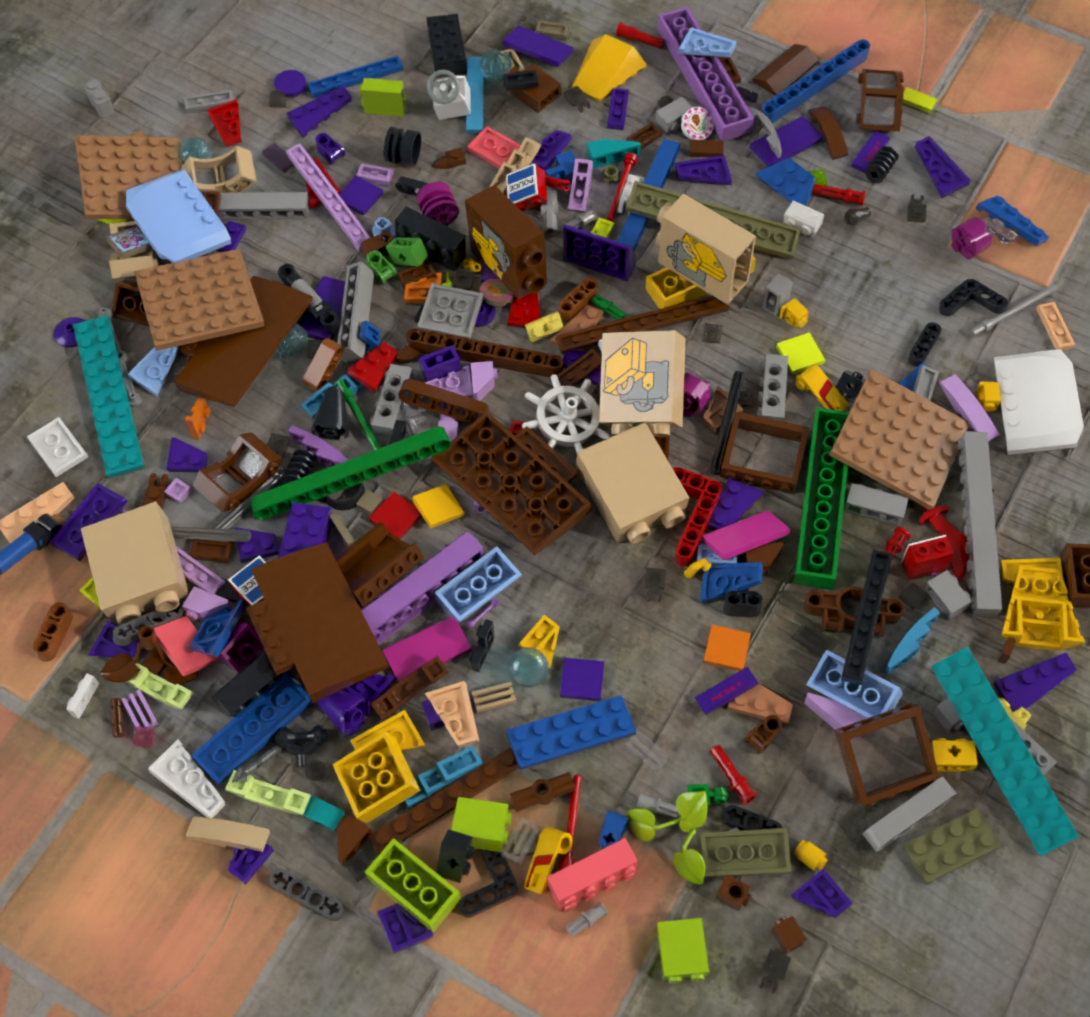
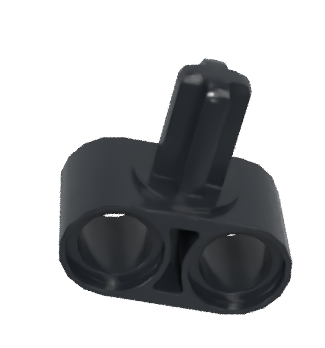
[723,588,763,617]

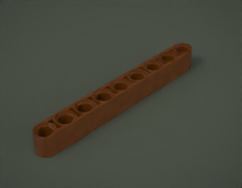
[406,328,563,378]

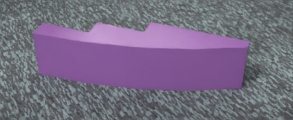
[289,426,348,468]

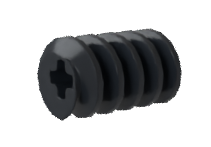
[865,146,899,183]
[281,449,317,484]

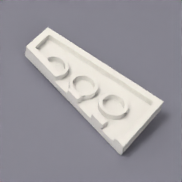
[148,740,225,818]

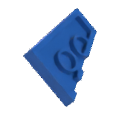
[700,562,763,604]

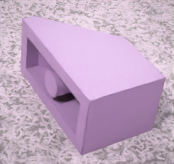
[471,361,498,401]
[182,586,233,621]

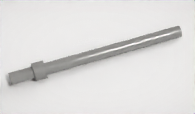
[970,285,1057,336]

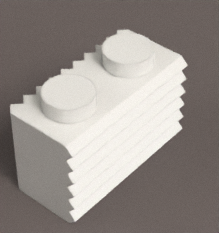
[782,201,824,237]

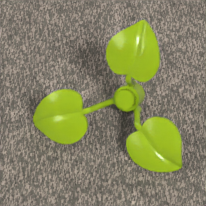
[626,791,707,884]

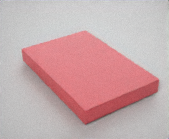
[467,126,521,169]
[154,616,219,677]

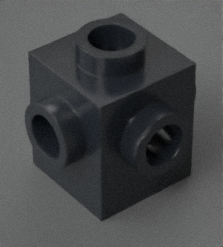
[835,370,865,399]

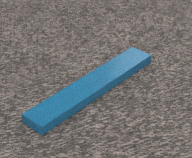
[466,57,484,134]

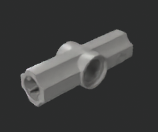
[541,187,558,237]

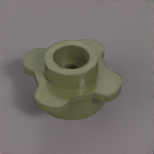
[602,166,620,182]

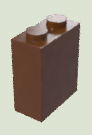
[510,64,561,113]

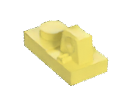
[525,311,563,343]
[998,697,1031,730]

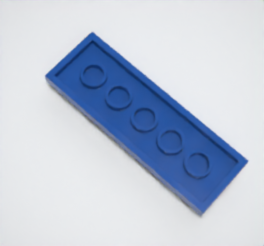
[191,673,312,786]
[506,695,637,770]

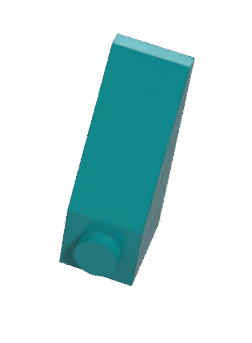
[586,139,641,169]

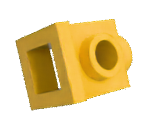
[779,298,809,329]
[976,382,1001,412]

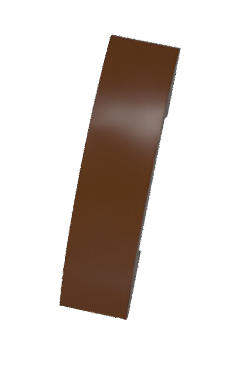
[808,106,848,160]
[370,655,449,720]

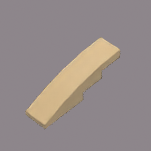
[490,137,541,195]
[185,817,270,852]

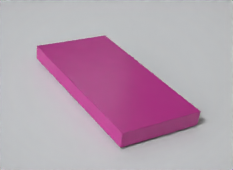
[702,510,790,560]
[382,617,472,682]

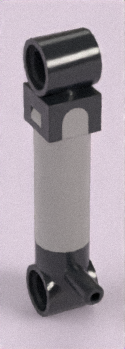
[278,264,340,335]

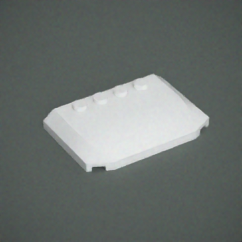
[994,349,1084,455]

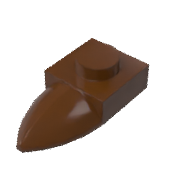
[432,147,466,169]

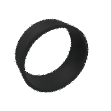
[324,483,365,511]

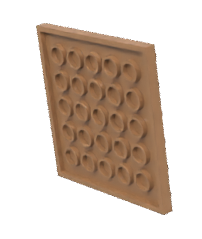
[74,135,183,219]
[134,249,265,351]
[829,369,970,510]

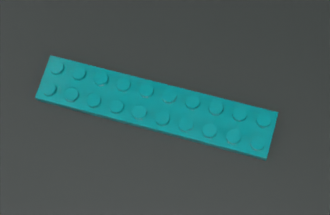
[73,315,145,479]
[931,647,1080,856]

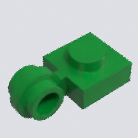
[687,784,728,807]

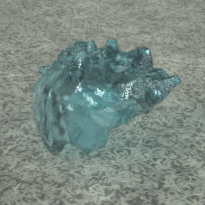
[276,323,309,358]

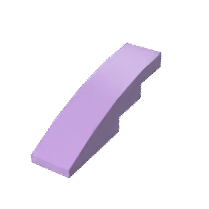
[939,374,1000,441]

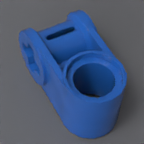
[599,810,629,850]

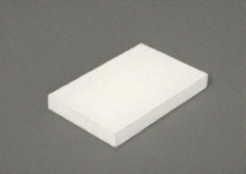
[27,417,88,477]

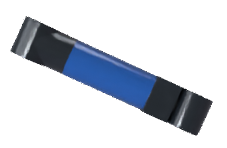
[0,513,63,575]

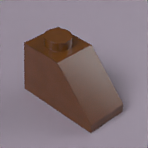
[743,542,783,576]
[336,813,372,868]

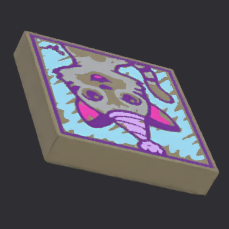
[106,226,153,259]

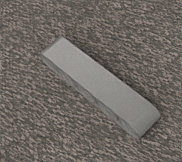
[862,777,957,852]

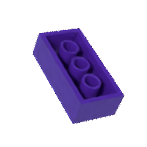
[278,502,332,558]

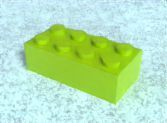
[365,838,461,933]

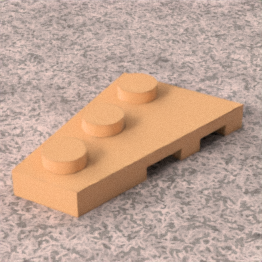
[425,681,480,747]

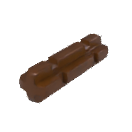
[110,698,125,738]

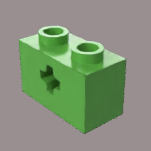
[386,237,428,267]

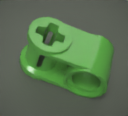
[367,251,397,285]

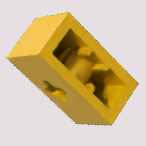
[931,738,978,772]

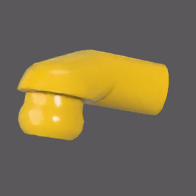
[463,258,481,273]
[684,558,712,579]

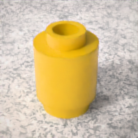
[794,840,828,871]

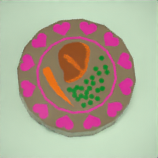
[479,279,514,307]

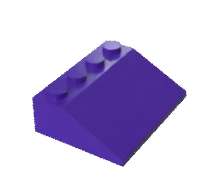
[563,224,636,282]

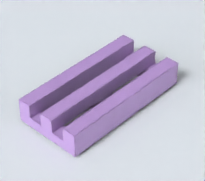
[356,163,394,186]
[121,689,158,734]

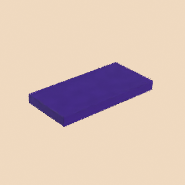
[502,26,574,67]
[749,116,823,167]
[297,276,345,341]
[49,483,128,562]

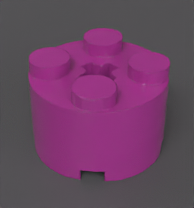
[951,217,992,260]
[683,373,711,417]

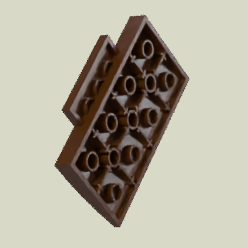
[174,276,313,408]
[431,412,592,555]
[246,542,389,703]

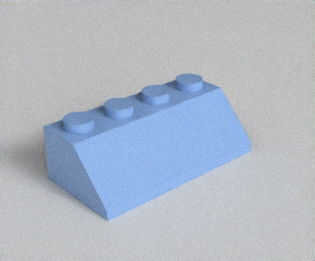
[435,546,522,623]
[806,650,903,718]

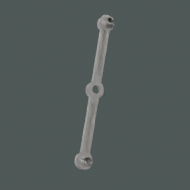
[98,307,142,407]

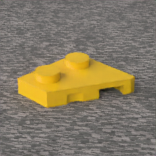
[519,615,560,670]

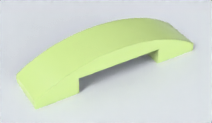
[126,663,193,710]
[225,770,311,815]

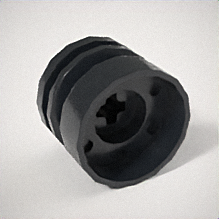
[384,127,422,167]

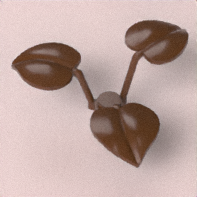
[99,618,199,685]

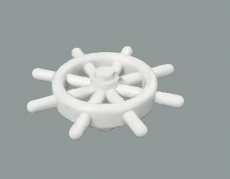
[522,374,611,452]

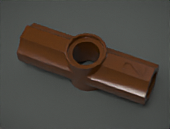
[510,772,576,812]

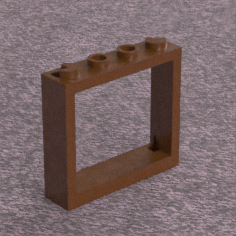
[720,411,810,494]
[834,703,940,807]

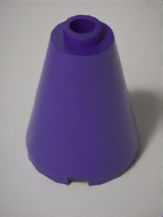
[316,690,371,735]

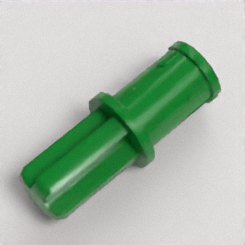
[592,294,625,320]

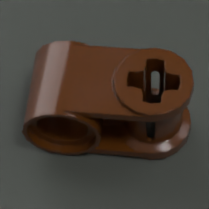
[360,232,393,259]
[744,715,782,755]

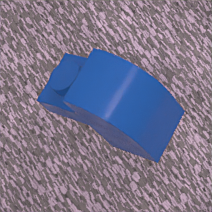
[545,150,575,186]

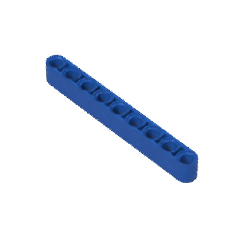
[761,39,870,124]
[617,139,681,252]

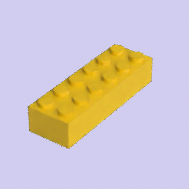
[645,256,756,309]

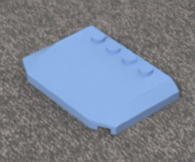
[126,169,231,263]

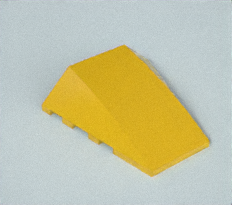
[572,34,647,102]
[1002,565,1085,651]

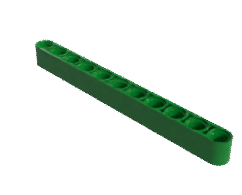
[250,426,451,520]

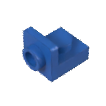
[359,320,381,351]

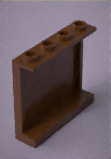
[335,522,424,607]

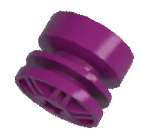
[416,182,459,226]

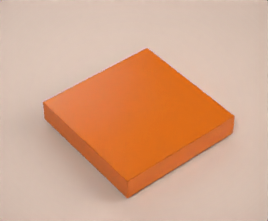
[703,624,751,671]

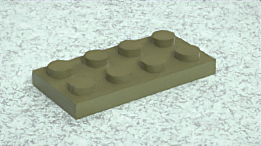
[903,808,1001,885]
[701,828,791,878]

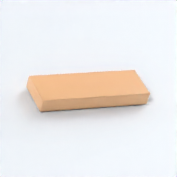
[1036,302,1075,351]

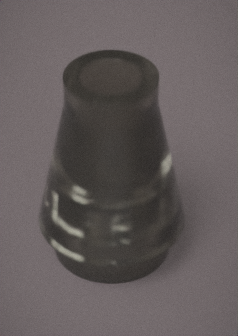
[844,207,871,226]

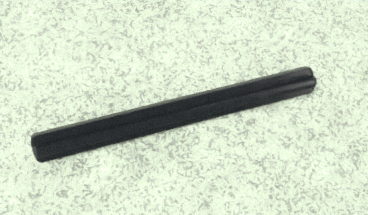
[710,371,744,475]

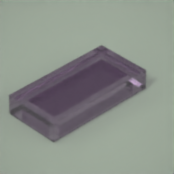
[262,142,295,173]

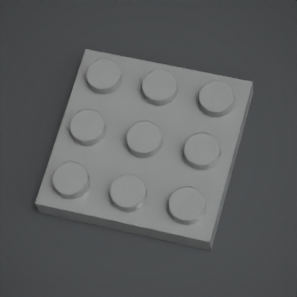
[417,283,483,339]

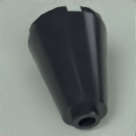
[311,386,349,440]

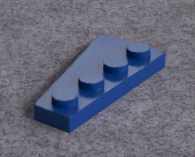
[975,195,1049,246]

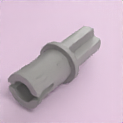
[565,209,597,229]
[637,794,679,819]
[566,902,608,936]

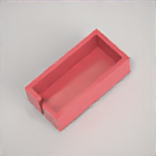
[547,838,638,912]

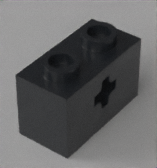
[436,829,474,883]

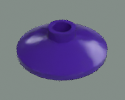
[54,317,85,347]

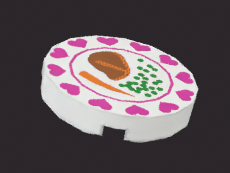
[681,107,714,140]

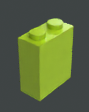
[359,78,406,117]
[451,797,512,852]
[657,918,709,984]

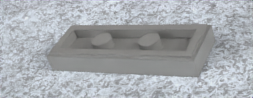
[184,90,234,113]

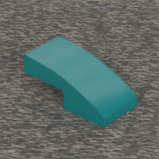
[301,796,345,832]

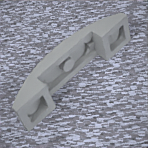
[747,106,781,158]

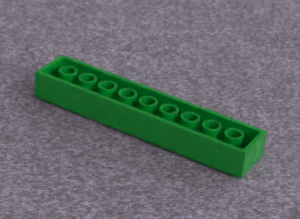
[793,407,849,590]

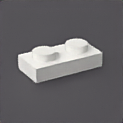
[66,674,99,719]

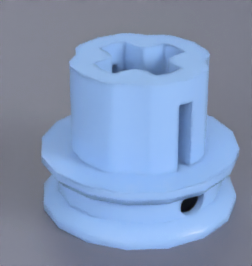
[372,217,395,241]

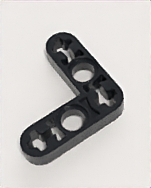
[939,279,1008,316]
[458,849,518,918]

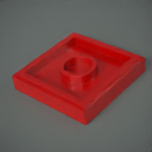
[369,491,422,539]

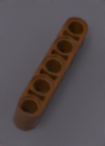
[398,379,489,424]

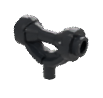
[276,725,327,767]

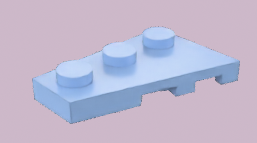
[678,27,737,57]
[128,346,179,397]

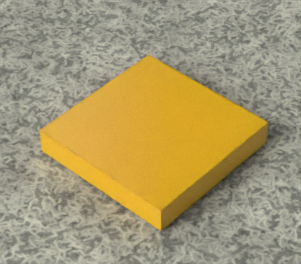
[412,484,465,529]

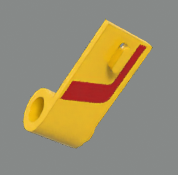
[796,364,850,411]
[523,827,573,895]

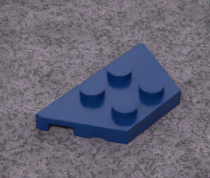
[755,158,816,206]
[189,599,247,657]

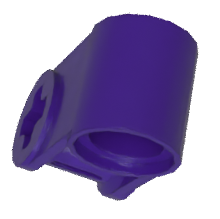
[315,133,346,164]

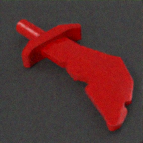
[919,505,969,582]

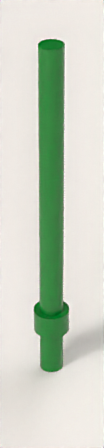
[336,379,381,450]

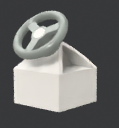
[427,70,470,120]

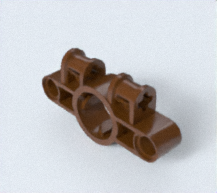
[803,586,905,638]

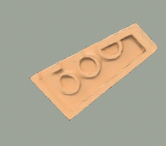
[0,482,74,543]

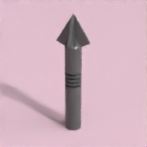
[232,745,281,782]

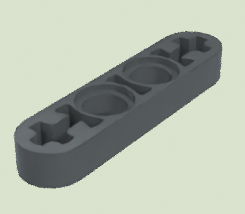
[113,604,184,646]
[269,868,344,921]

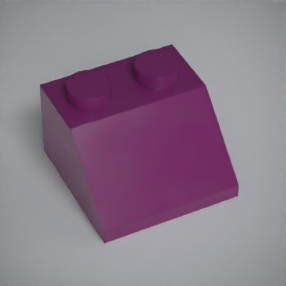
[218,621,265,674]

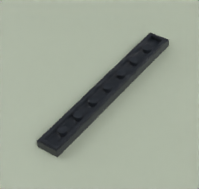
[841,549,893,685]

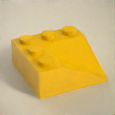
[332,732,420,824]

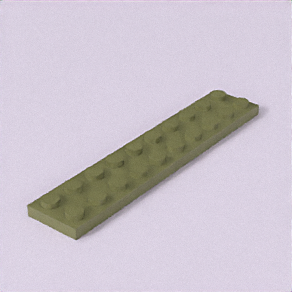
[625,181,801,260]

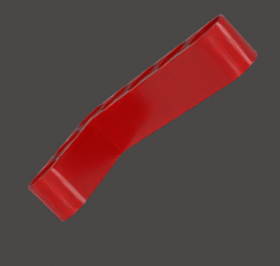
[672,467,722,567]

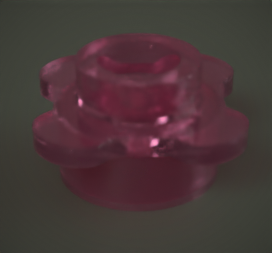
[132,726,155,748]

